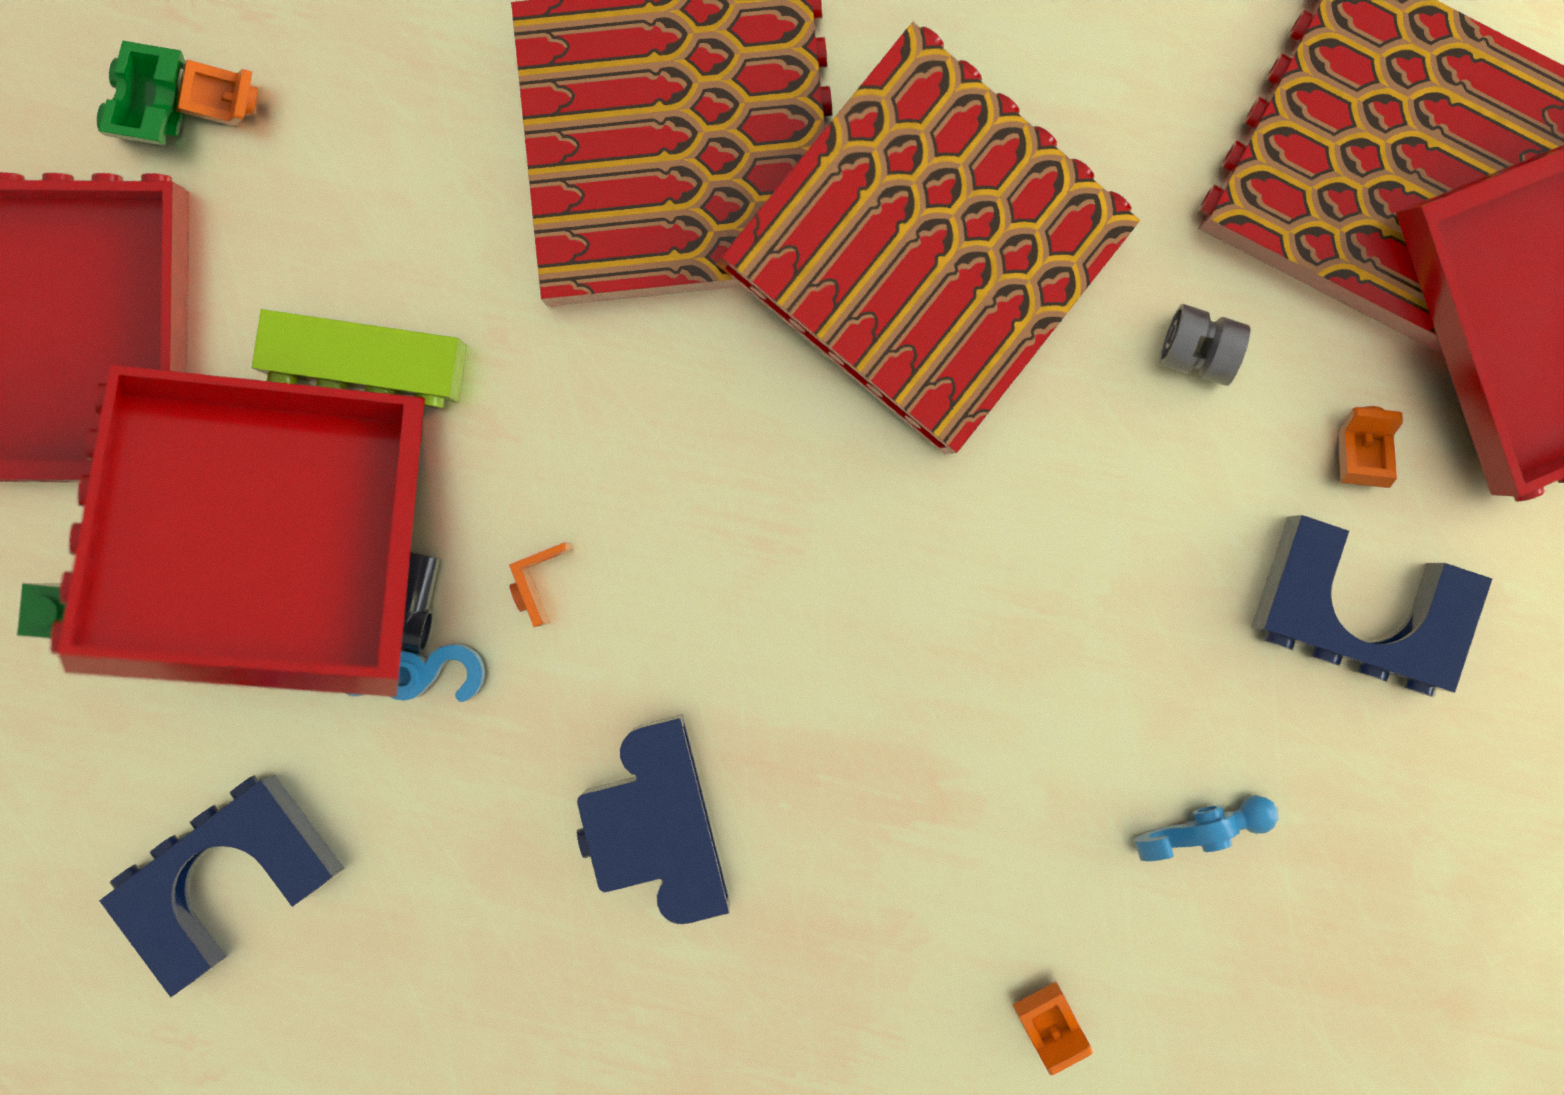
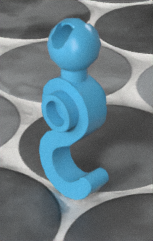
[347,644,485,702]
[1134,795,1279,861]

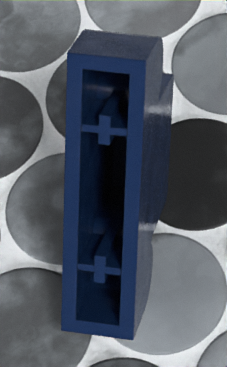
[577,714,731,924]

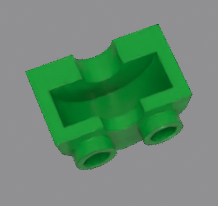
[97,40,185,146]

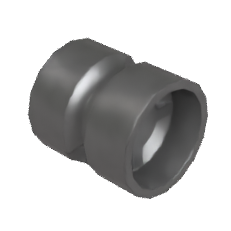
[1159,304,1251,386]

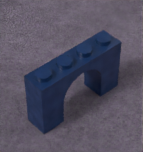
[1251,515,1492,698]
[99,775,345,998]

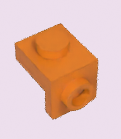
[176,59,258,127]
[1338,406,1403,488]
[1012,981,1093,1075]

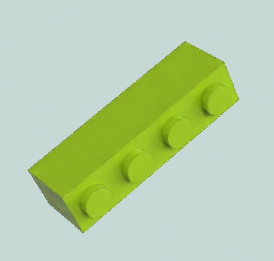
[251,309,467,409]

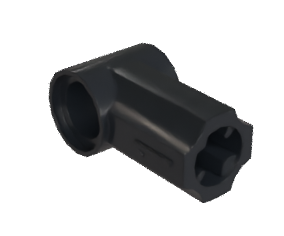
[401,552,440,653]

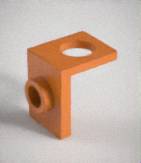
[509,542,573,627]

